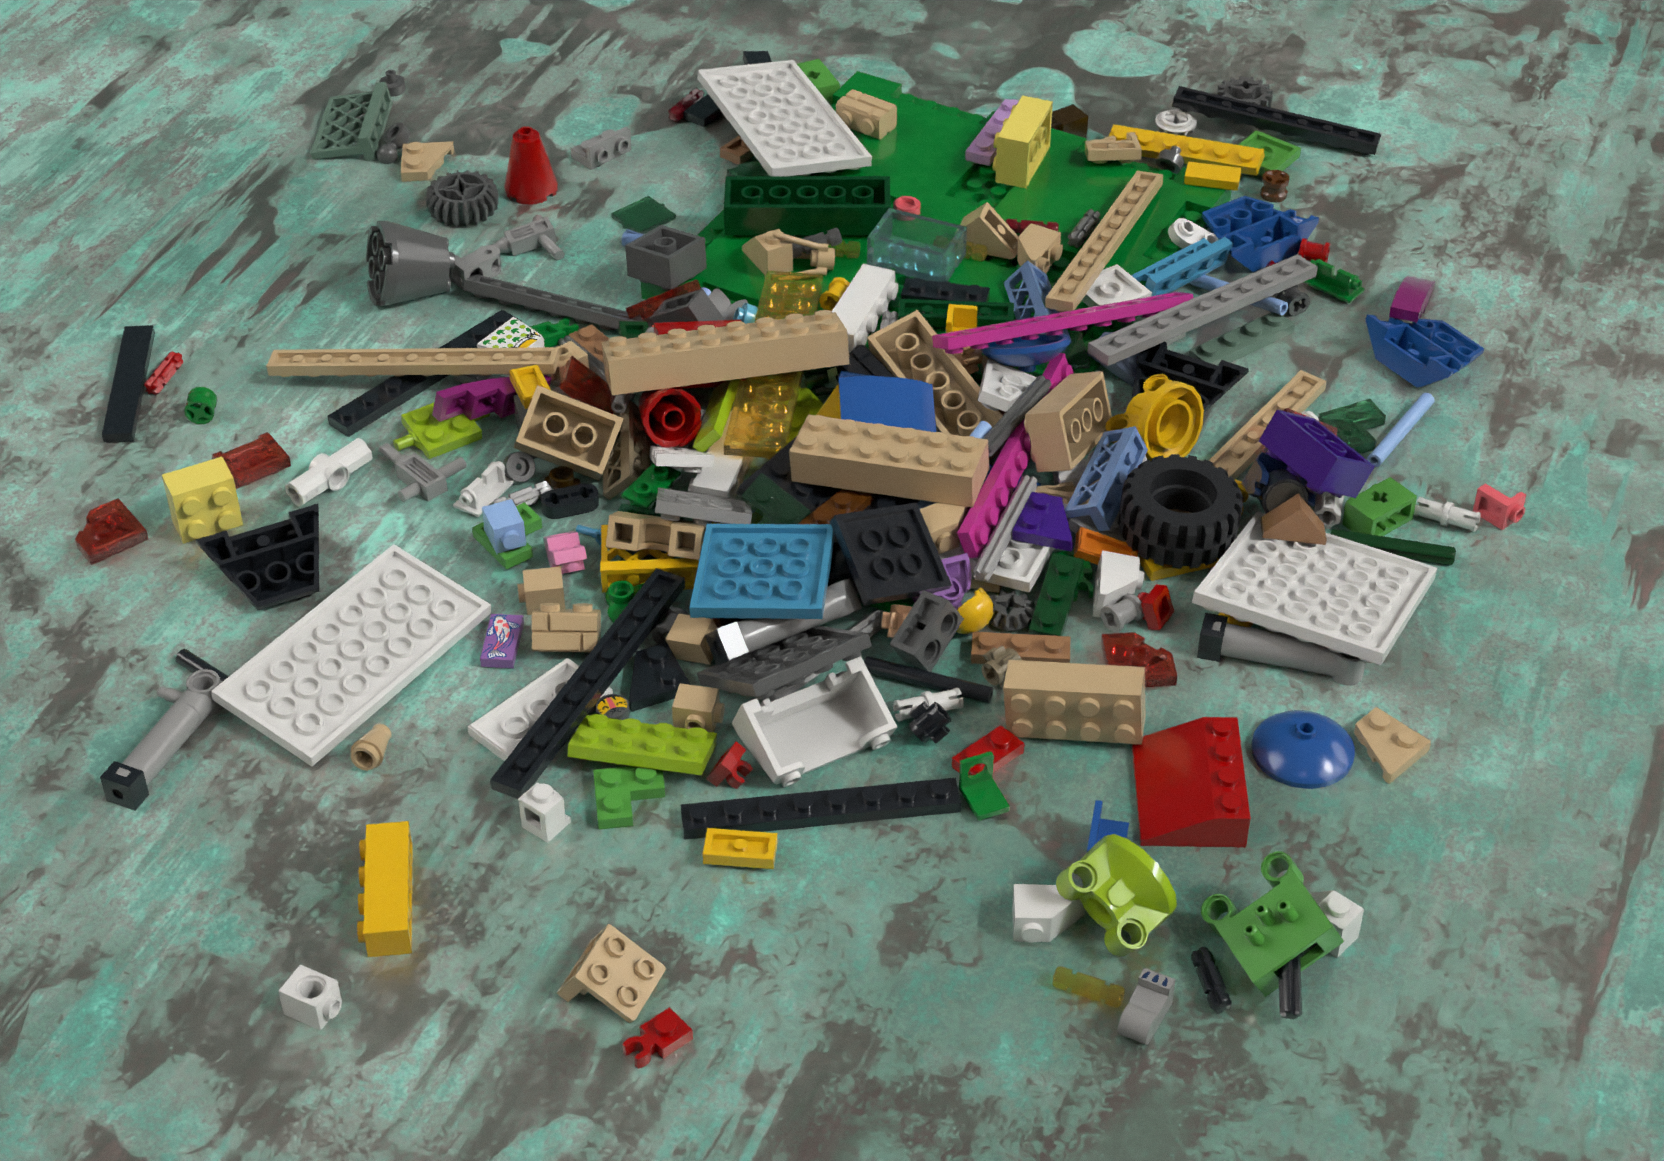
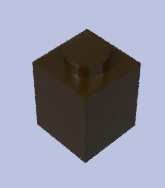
[1051,104,1089,138]

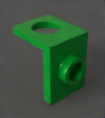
[959,751,1010,821]

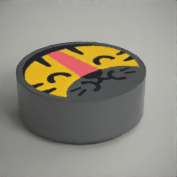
[596,694,630,720]

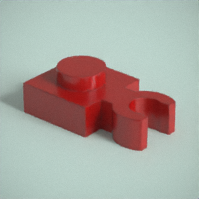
[622,1007,693,1069]

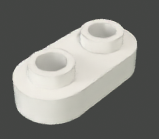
[1168,218,1218,248]

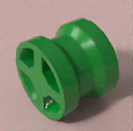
[184,387,217,424]

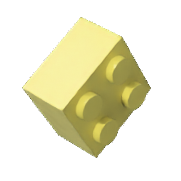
[162,457,243,544]

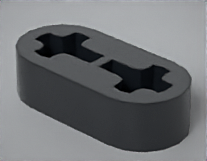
[541,483,599,519]

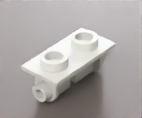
[453,461,514,517]

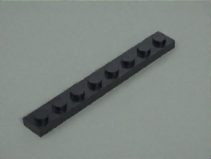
[1172,86,1381,155]
[328,310,522,437]
[680,778,961,840]

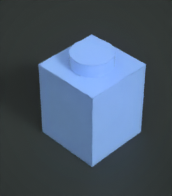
[482,499,526,554]

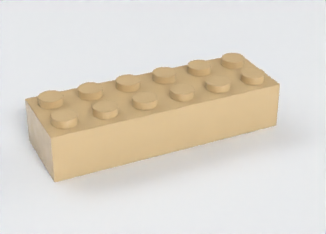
[867,310,1009,460]
[789,415,989,508]

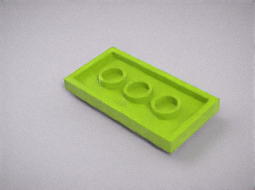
[568,714,717,776]

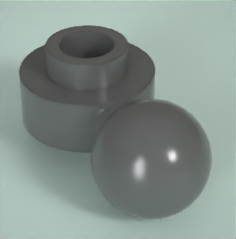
[377,122,410,164]

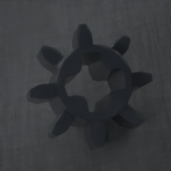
[909,701,951,744]

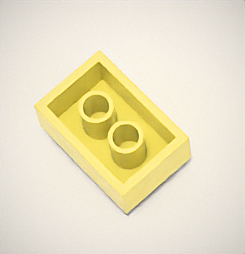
[992,95,1053,188]

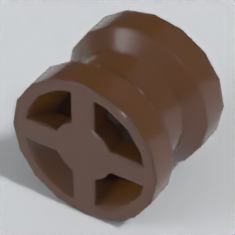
[1260,170,1290,203]

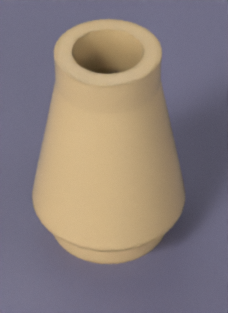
[351,724,392,771]

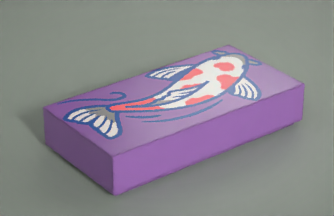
[480,614,524,669]

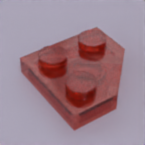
[75,498,148,565]
[1101,632,1178,687]

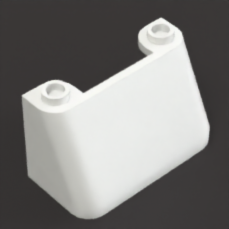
[732,656,897,787]

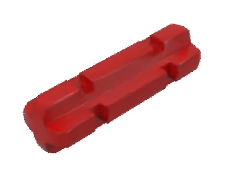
[144,351,184,395]

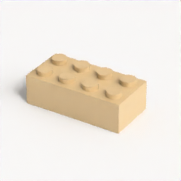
[1024,371,1112,472]
[1003,660,1146,745]

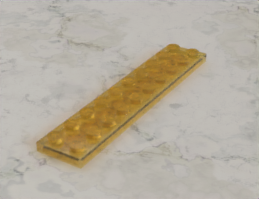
[723,271,823,459]

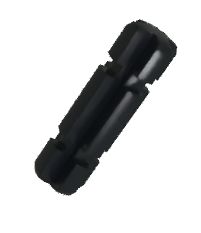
[1191,946,1232,1013]

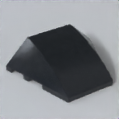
[1131,342,1249,412]
[196,504,319,611]

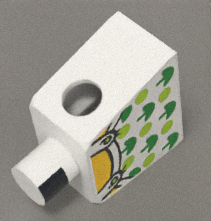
[477,317,545,377]

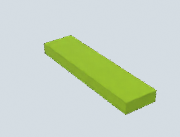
[693,379,740,452]

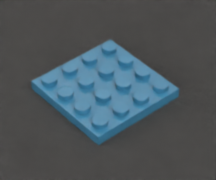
[689,524,835,619]

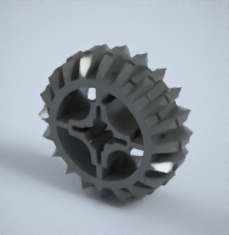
[426,170,499,227]

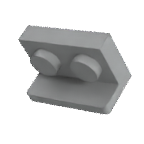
[571,127,632,170]

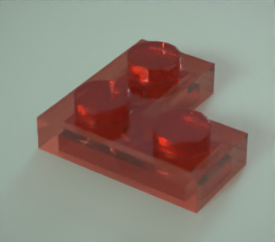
[625,279,701,320]

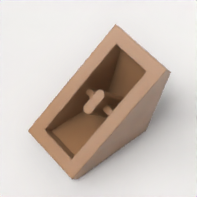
[1260,493,1327,545]

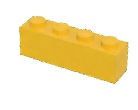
[357,821,413,957]

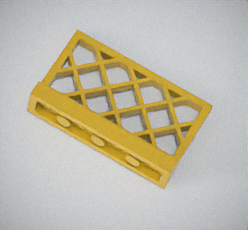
[600,521,724,593]

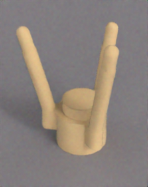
[773,232,835,282]

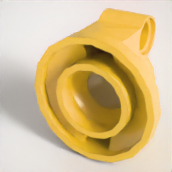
[1105,374,1204,461]

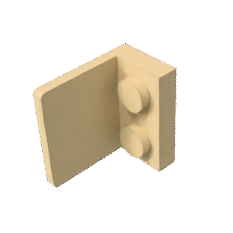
[556,924,666,1023]

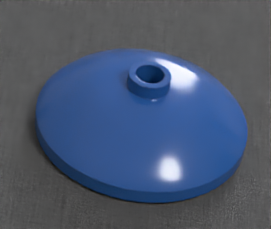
[981,334,1070,372]
[1251,710,1355,789]

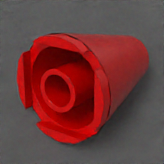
[504,126,558,205]
[639,388,702,448]

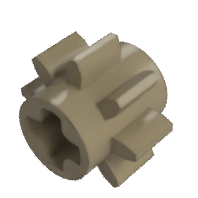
[982,645,1022,688]

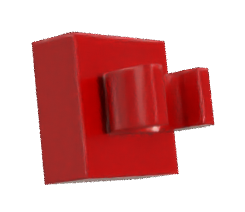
[1137,584,1175,630]
[706,741,753,789]

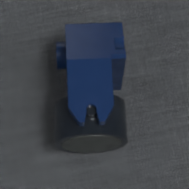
[1242,447,1316,514]

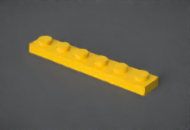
[1108,124,1265,176]

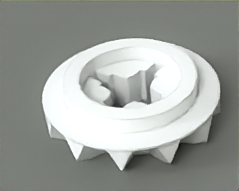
[1155,109,1197,136]

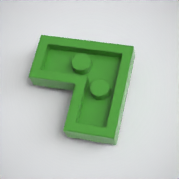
[472,502,542,570]
[593,766,665,830]

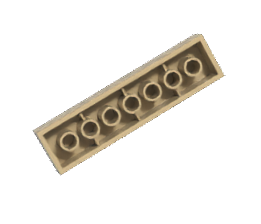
[602,310,850,395]

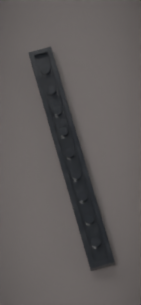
[490,568,685,799]

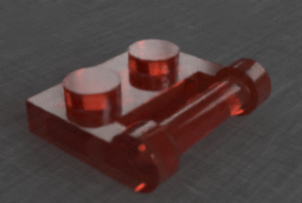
[212,432,291,489]

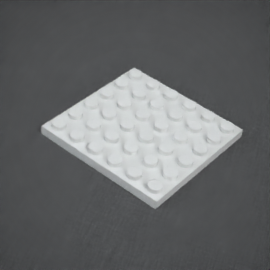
[1192,511,1438,665]

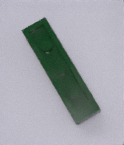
[898,299,1014,328]

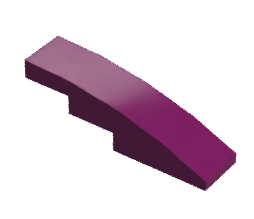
[1389,276,1435,322]
[432,375,552,422]

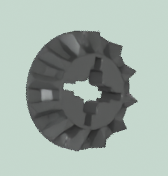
[989,590,1035,631]

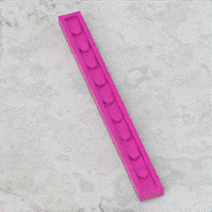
[932,292,1193,354]
[957,353,1073,558]

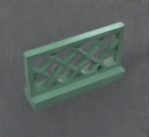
[311,82,393,161]

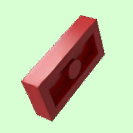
[951,725,1025,775]

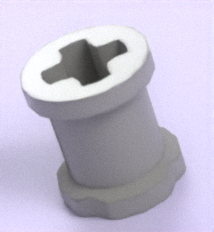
[1101,593,1144,633]

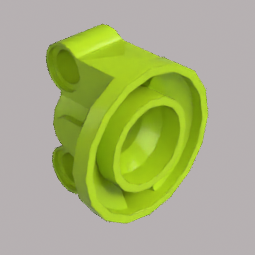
[1056,834,1177,957]

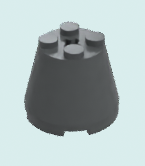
[366,221,455,306]

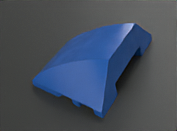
[1202,196,1319,272]
[1365,315,1485,388]
[839,371,937,432]

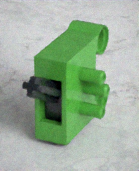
[1201,851,1345,1020]

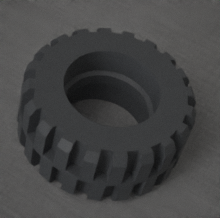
[1118,454,1243,569]

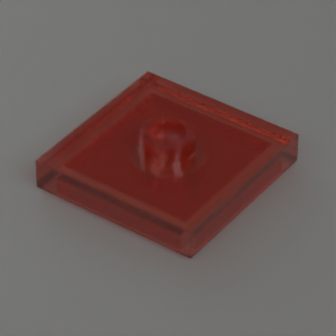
[559,356,616,414]

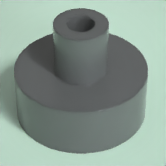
[379,70,406,97]
[1156,146,1184,174]
[503,451,535,482]

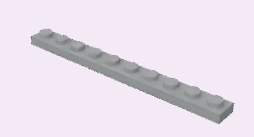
[1088,254,1318,366]

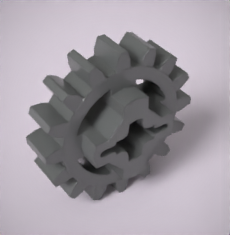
[1217,76,1273,107]

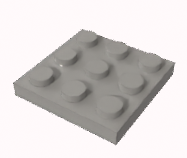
[655,487,752,526]

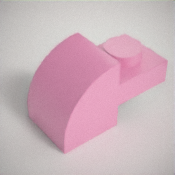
[543,531,587,574]

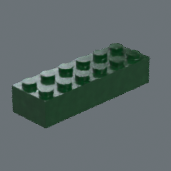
[724,176,891,237]

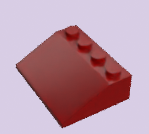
[1132,717,1251,848]

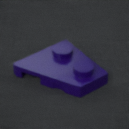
[1012,492,1072,552]

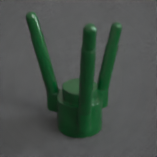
[802,352,851,396]

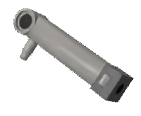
[705,578,862,666]
[1197,612,1366,686]
[100,669,223,811]

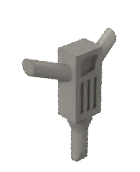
[475,215,565,260]
[379,443,467,502]

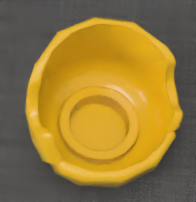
[956,587,993,635]

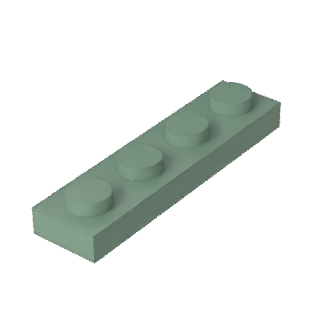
[1189,312,1295,366]

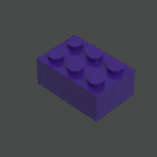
[1259,409,1375,498]

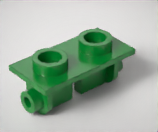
[1303,259,1365,303]
[621,463,681,515]

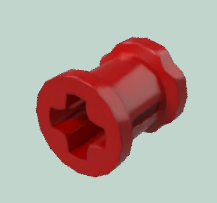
[1298,238,1331,263]

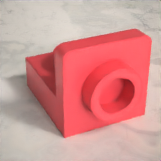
[1473,483,1526,530]

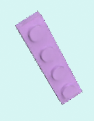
[965,99,1019,166]

